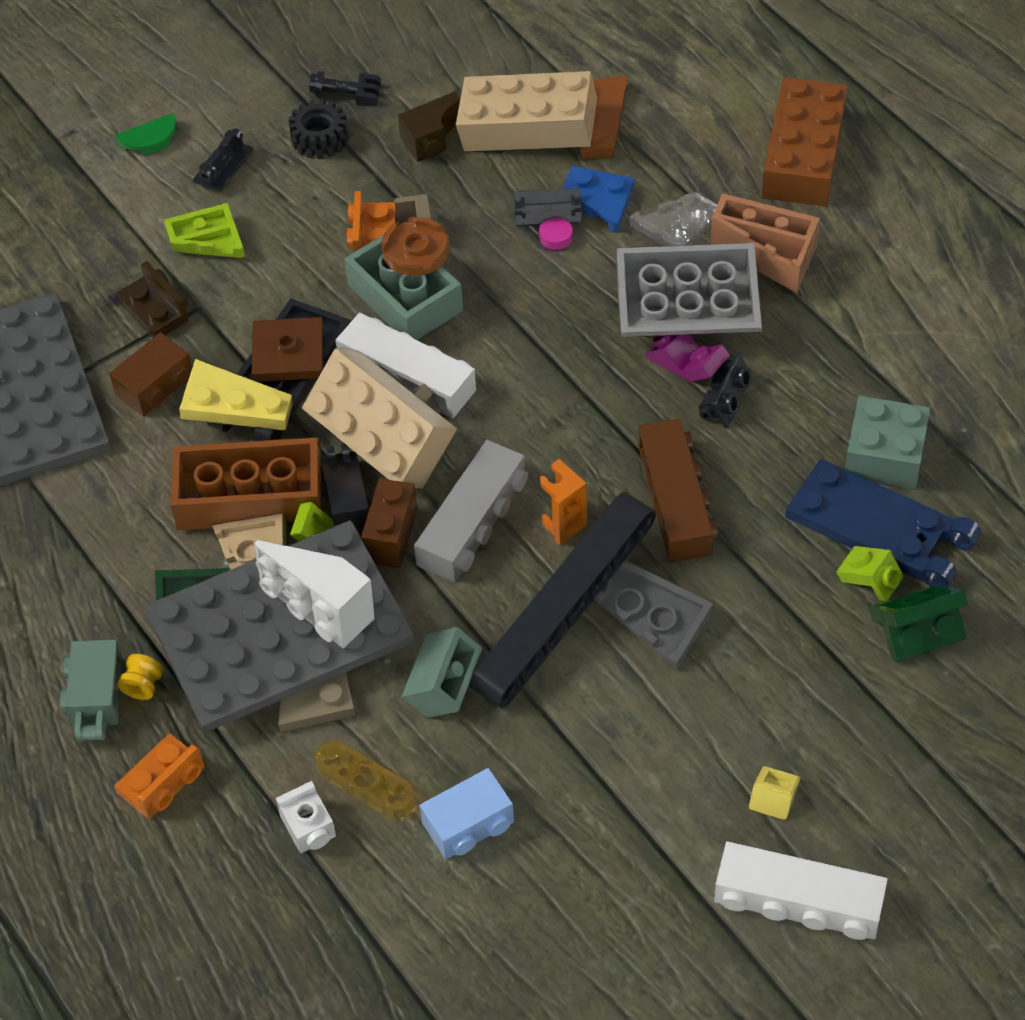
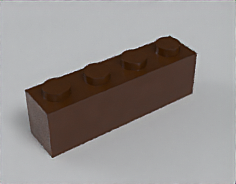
[638,418,718,563]

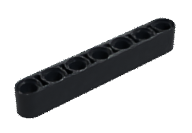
[469,492,656,709]

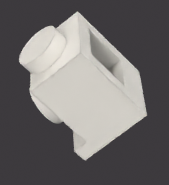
[276,781,336,854]

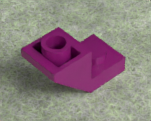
[645,334,730,382]

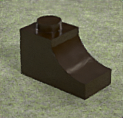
[398,92,460,162]

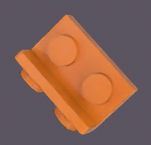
[347,191,397,252]
[114,733,204,820]

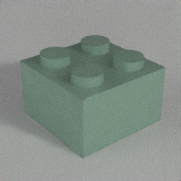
[845,395,930,490]

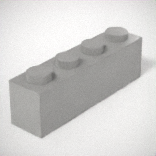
[414,439,528,583]

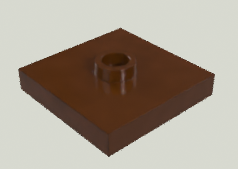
[252,317,323,382]

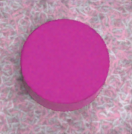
[539,217,573,250]

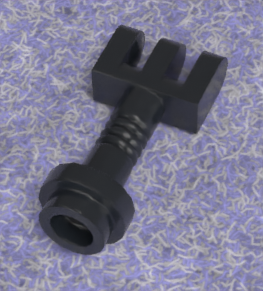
[309,71,381,106]

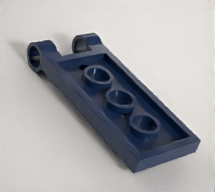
[785,458,982,587]

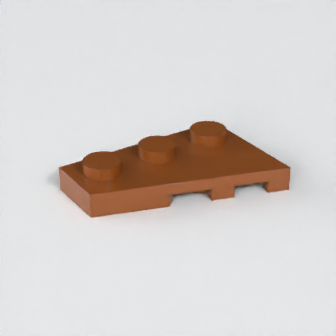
[579,75,628,161]

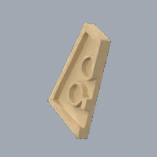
[212,513,287,570]

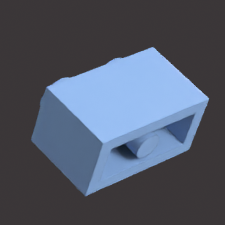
[419,768,514,860]

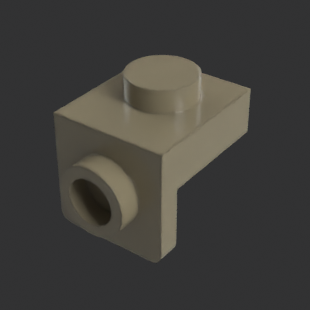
[394,194,438,224]

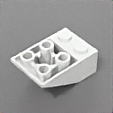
[254,540,375,649]

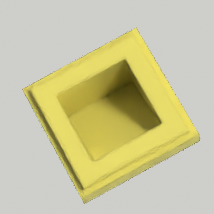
[749,766,800,820]

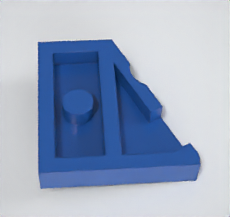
[562,166,635,233]

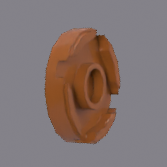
[381,217,450,276]

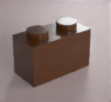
[109,332,192,416]
[361,478,418,568]

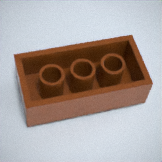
[762,77,847,207]
[171,437,322,531]

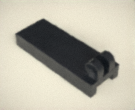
[321,444,369,526]

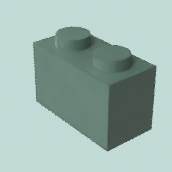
[401,627,482,718]

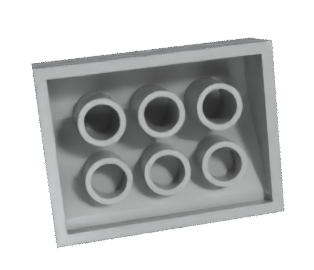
[617,243,762,337]

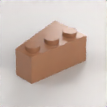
[710,193,820,293]

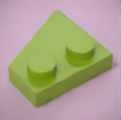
[164,203,245,258]

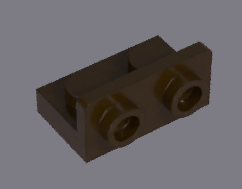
[116,261,189,338]

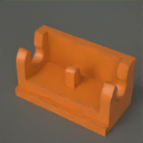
[540,459,587,545]

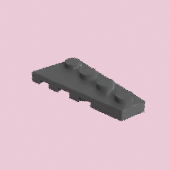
[594,561,714,670]

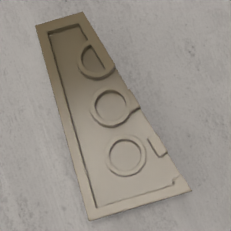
[278,672,355,733]

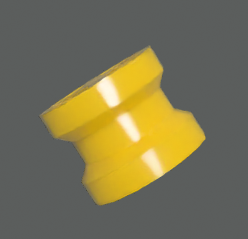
[117,654,164,700]

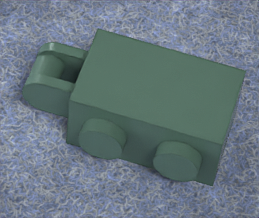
[60,639,123,742]

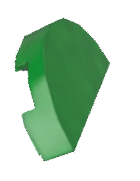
[115,113,178,155]

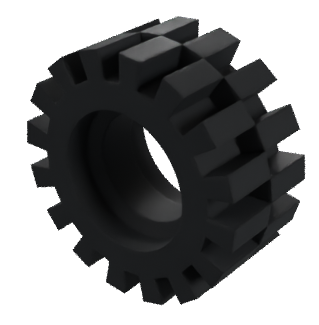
[288,99,349,159]

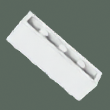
[336,312,476,419]
[714,841,888,940]

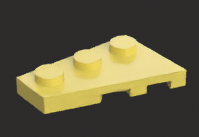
[179,359,292,430]

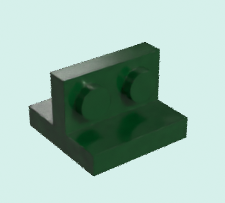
[869,585,969,661]

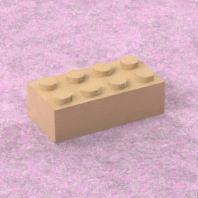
[456,71,597,151]
[302,348,457,489]

